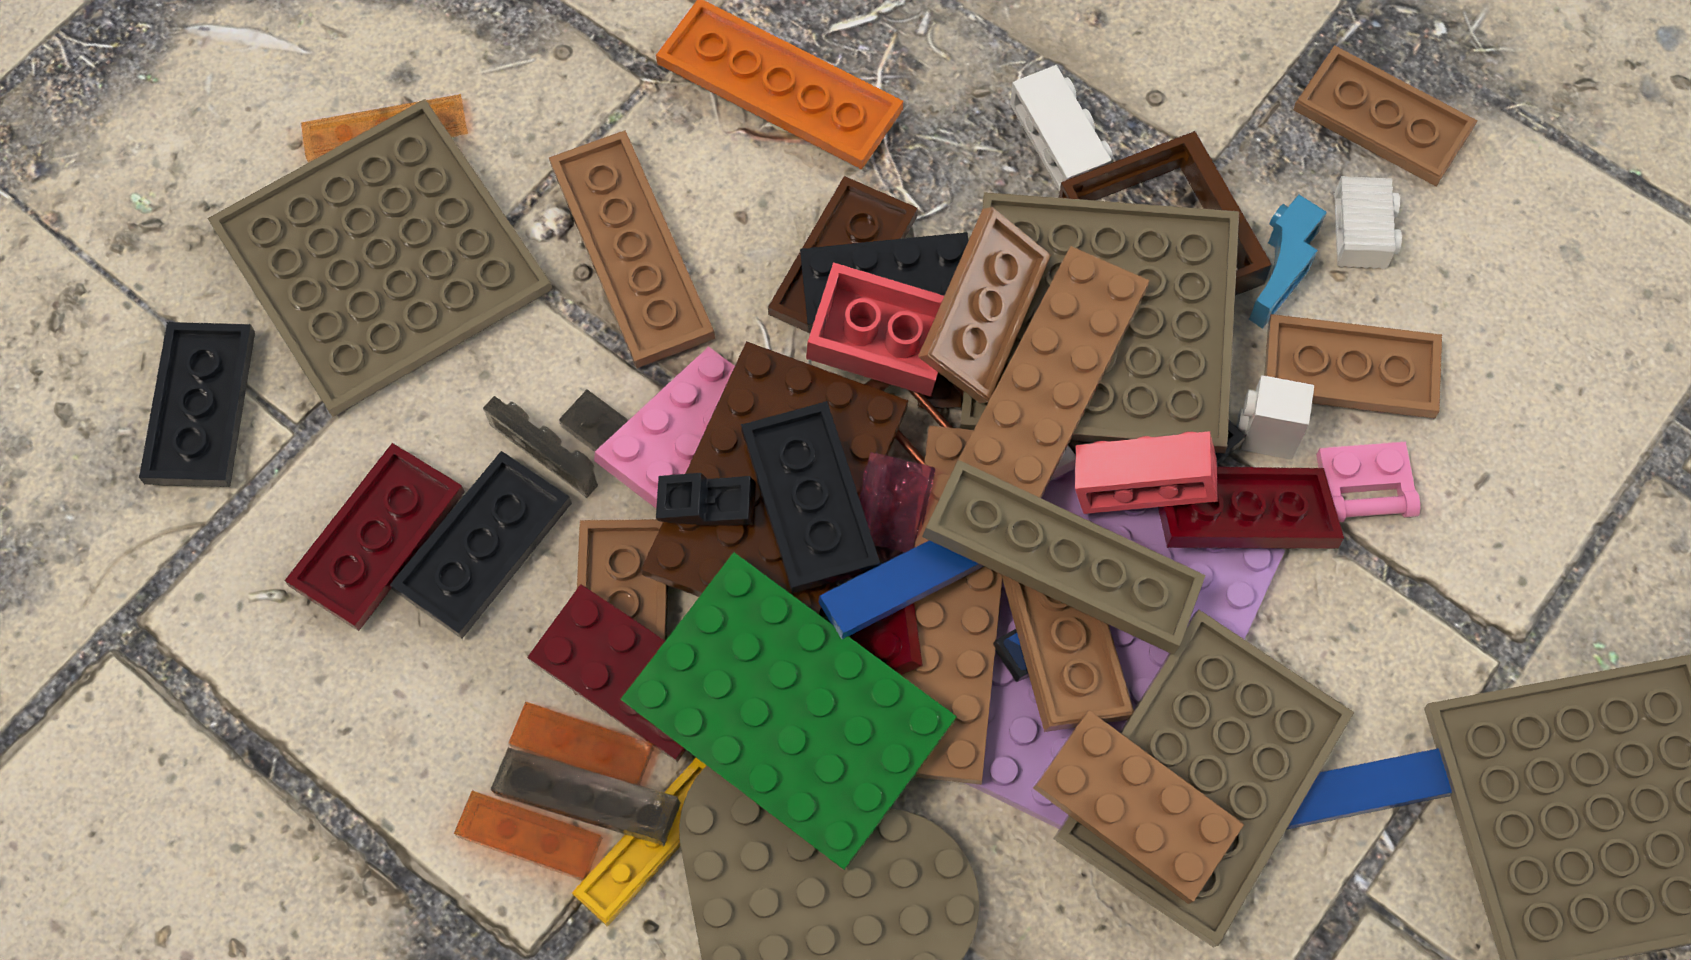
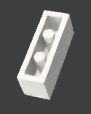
[1010,65,1113,191]

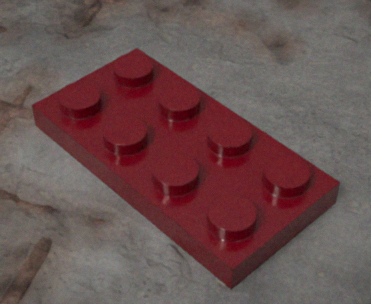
[284,443,465,631]
[1158,467,1344,549]
[527,584,686,762]

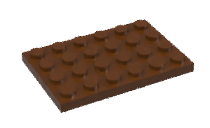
[641,341,908,615]

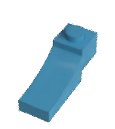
[1249,194,1327,329]

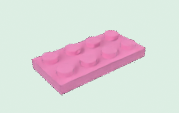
[594,346,735,508]

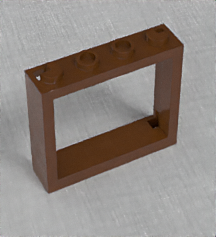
[1058,131,1272,296]

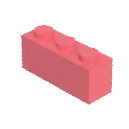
[1075,431,1217,514]

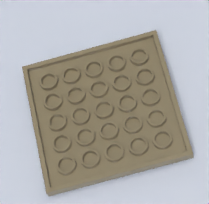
[207,99,553,418]
[960,192,1239,454]
[1424,654,1691,960]

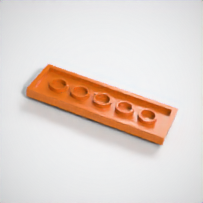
[656,0,903,169]

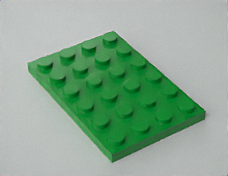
[620,552,957,870]

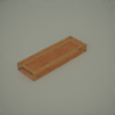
[508,702,654,791]
[454,790,603,881]

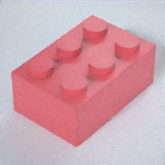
[806,262,944,396]

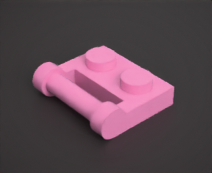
[1316,442,1420,522]

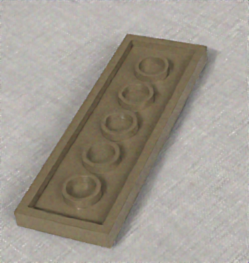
[922,460,1206,655]

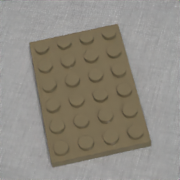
[1053,609,1354,948]

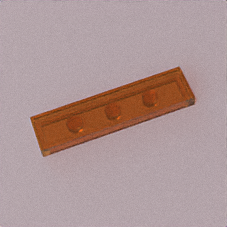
[301,94,468,163]

